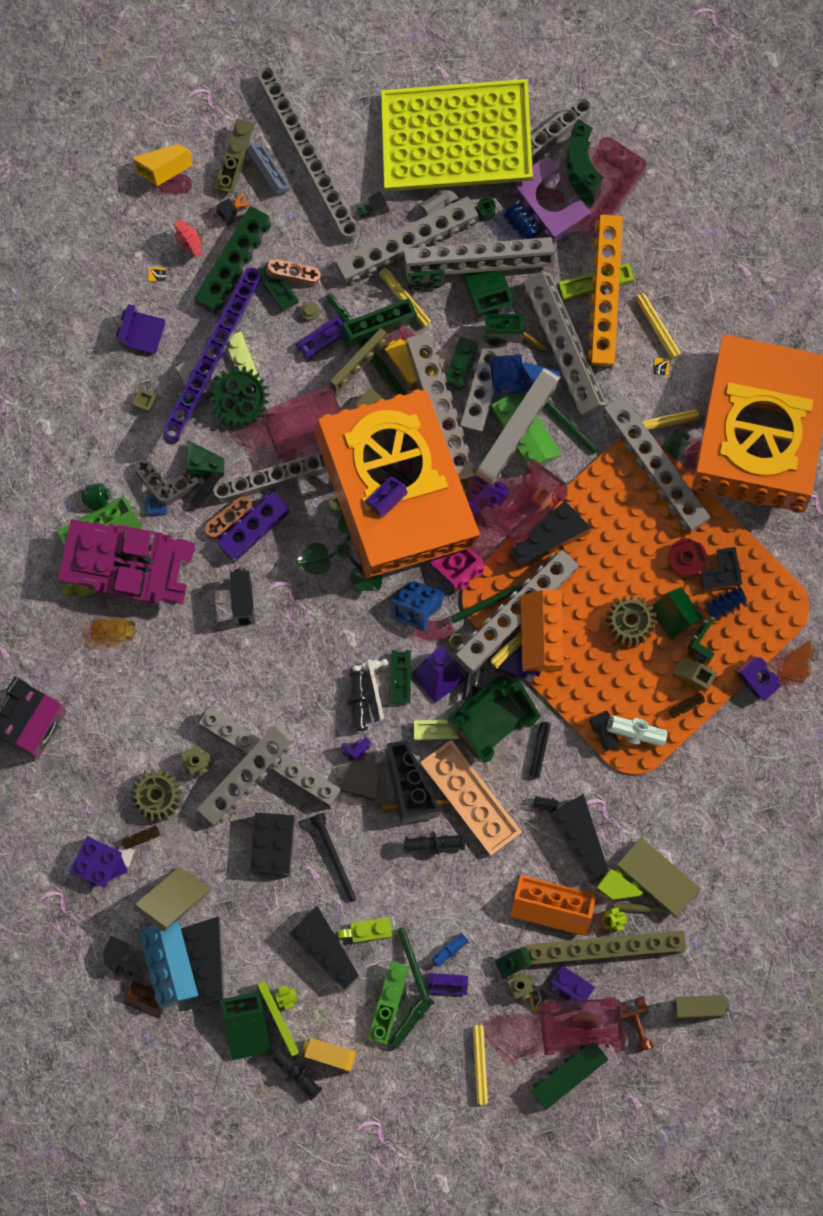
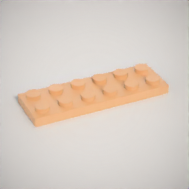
[420,740,522,856]

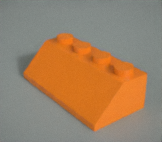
[520,590,564,671]
[510,875,596,936]

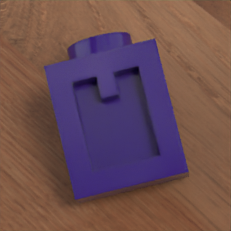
[341,737,372,762]

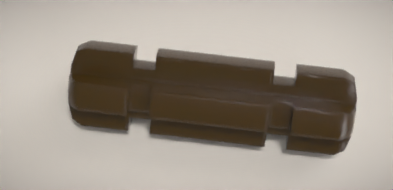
[669,693,705,718]
[122,826,160,849]

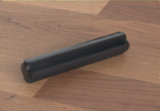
[530,722,551,779]

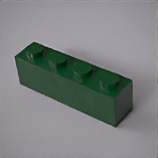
[339,298,417,349]
[531,1040,609,1110]

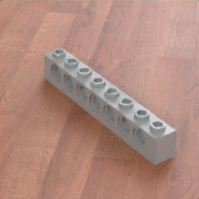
[335,196,478,285]
[404,237,555,278]
[524,271,607,416]
[405,332,475,482]
[603,396,710,534]
[454,550,579,675]
[199,707,341,808]

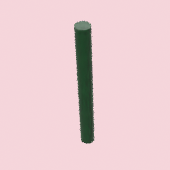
[544,399,599,454]
[451,583,522,623]
[398,927,430,1003]

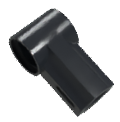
[589,710,621,752]

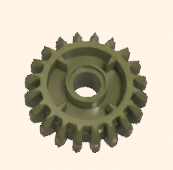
[605,595,657,647]
[130,769,183,822]

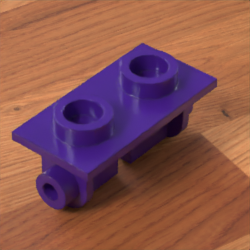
[428,973,468,996]

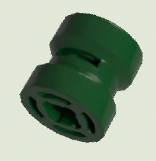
[477,197,496,221]

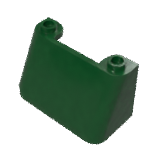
[447,675,541,764]

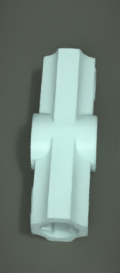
[607,715,667,747]

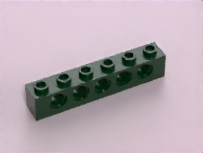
[194,206,271,314]

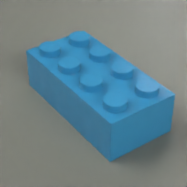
[139,921,198,1009]

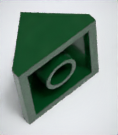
[485,314,524,343]
[652,587,703,640]

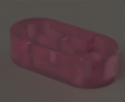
[157,174,192,193]
[416,620,453,640]

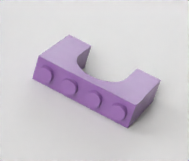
[510,156,591,243]

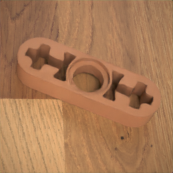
[266,259,321,286]
[205,497,252,539]

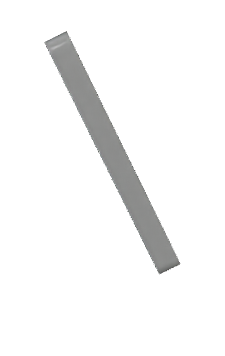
[258,67,357,243]

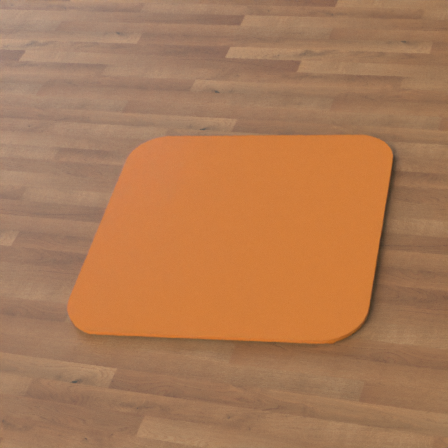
[462,436,809,775]

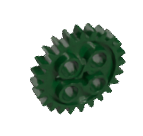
[208,366,270,427]

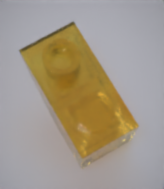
[91,617,135,642]

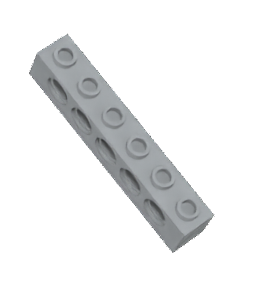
[458,328,508,437]
[197,723,296,825]

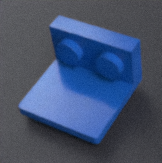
[391,581,444,631]

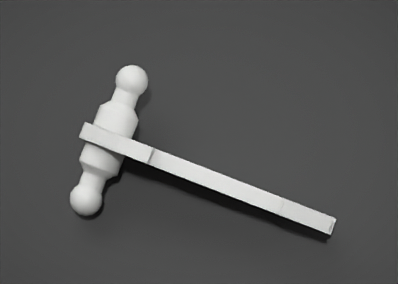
[352,659,388,720]

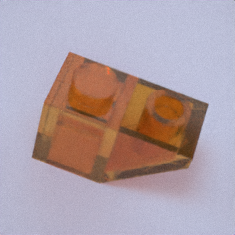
[780,641,814,683]

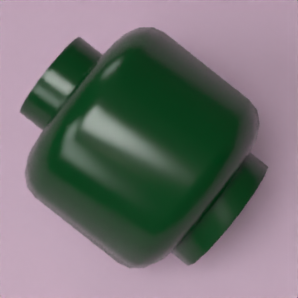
[81,483,111,509]

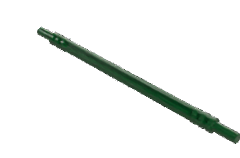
[326,292,408,396]

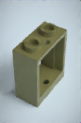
[672,995,729,1020]

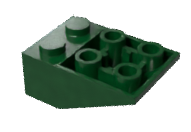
[463,270,514,321]
[220,992,271,1060]

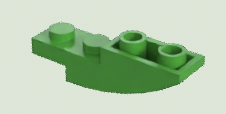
[368,960,410,1045]

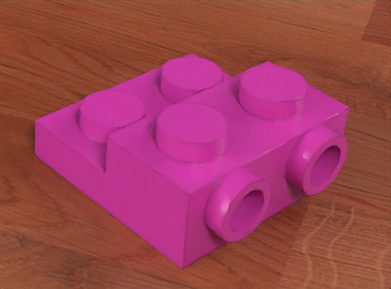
[430,549,485,592]

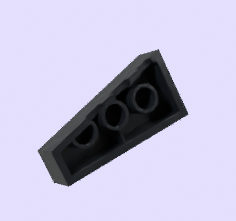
[508,501,591,569]
[385,740,442,824]
[549,793,609,883]
[289,906,359,991]
[181,916,224,1006]

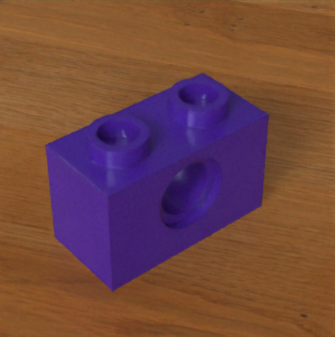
[734,656,781,701]

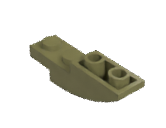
[215,118,255,194]

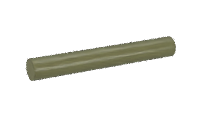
[614,902,671,915]

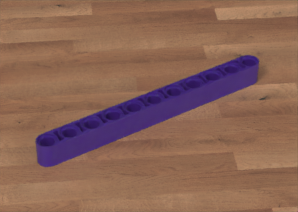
[163,268,260,445]

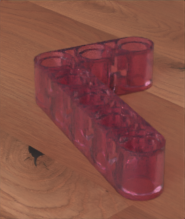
[588,137,646,236]

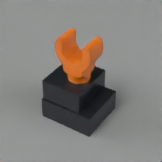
[216,194,249,226]

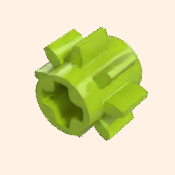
[602,907,627,933]
[275,985,298,1010]

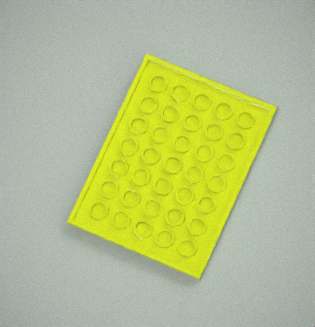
[381,79,533,192]

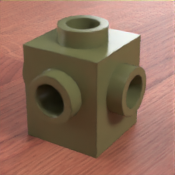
[181,745,211,777]
[505,971,535,1002]

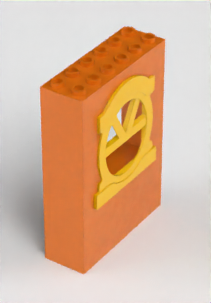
[692,334,823,513]
[314,389,480,579]

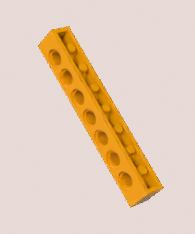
[587,215,623,367]

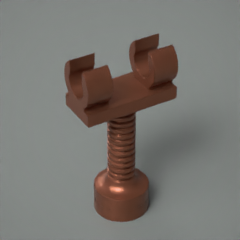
[617,996,654,1052]

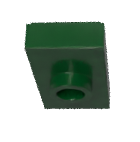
[495,946,532,979]

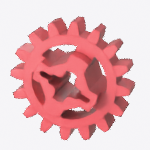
[173,219,203,258]

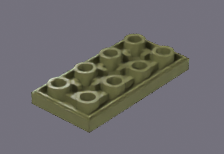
[616,837,701,918]
[133,867,210,932]

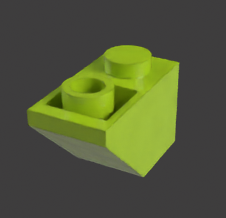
[596,869,643,901]

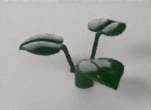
[296,513,382,591]

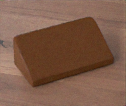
[124,980,164,1018]

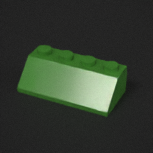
[491,392,562,474]
[57,496,143,545]

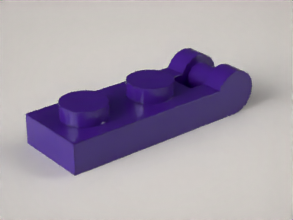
[295,316,343,361]

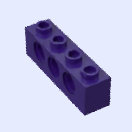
[218,492,290,563]

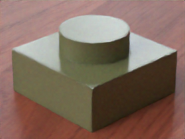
[132,388,157,413]

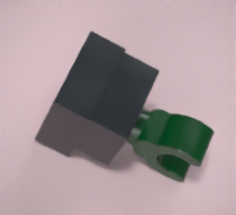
[356,191,390,218]

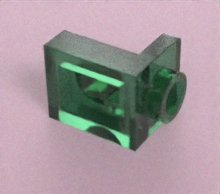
[661,429,693,459]

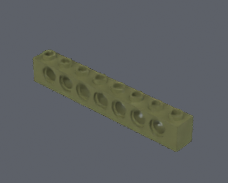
[525,930,686,966]

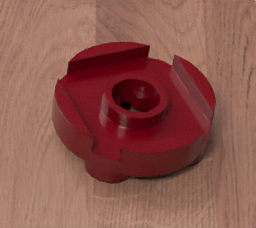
[668,538,707,577]

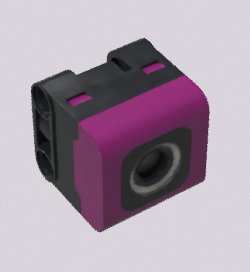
[0,676,67,760]

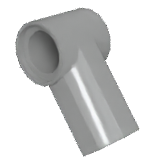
[420,187,459,216]

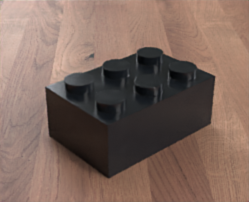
[250,812,295,876]

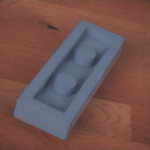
[247,144,290,193]

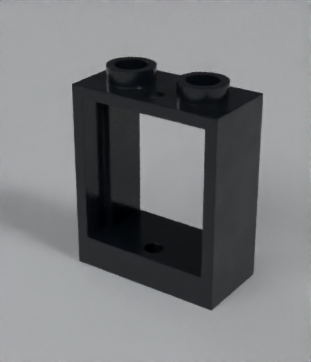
[230,568,255,625]

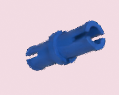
[431,933,469,967]

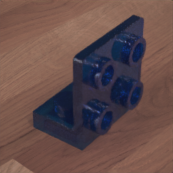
[490,354,534,395]

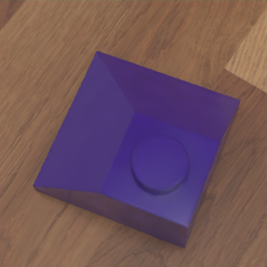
[412,646,465,703]

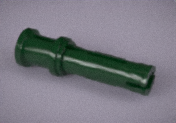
[388,996,435,1049]

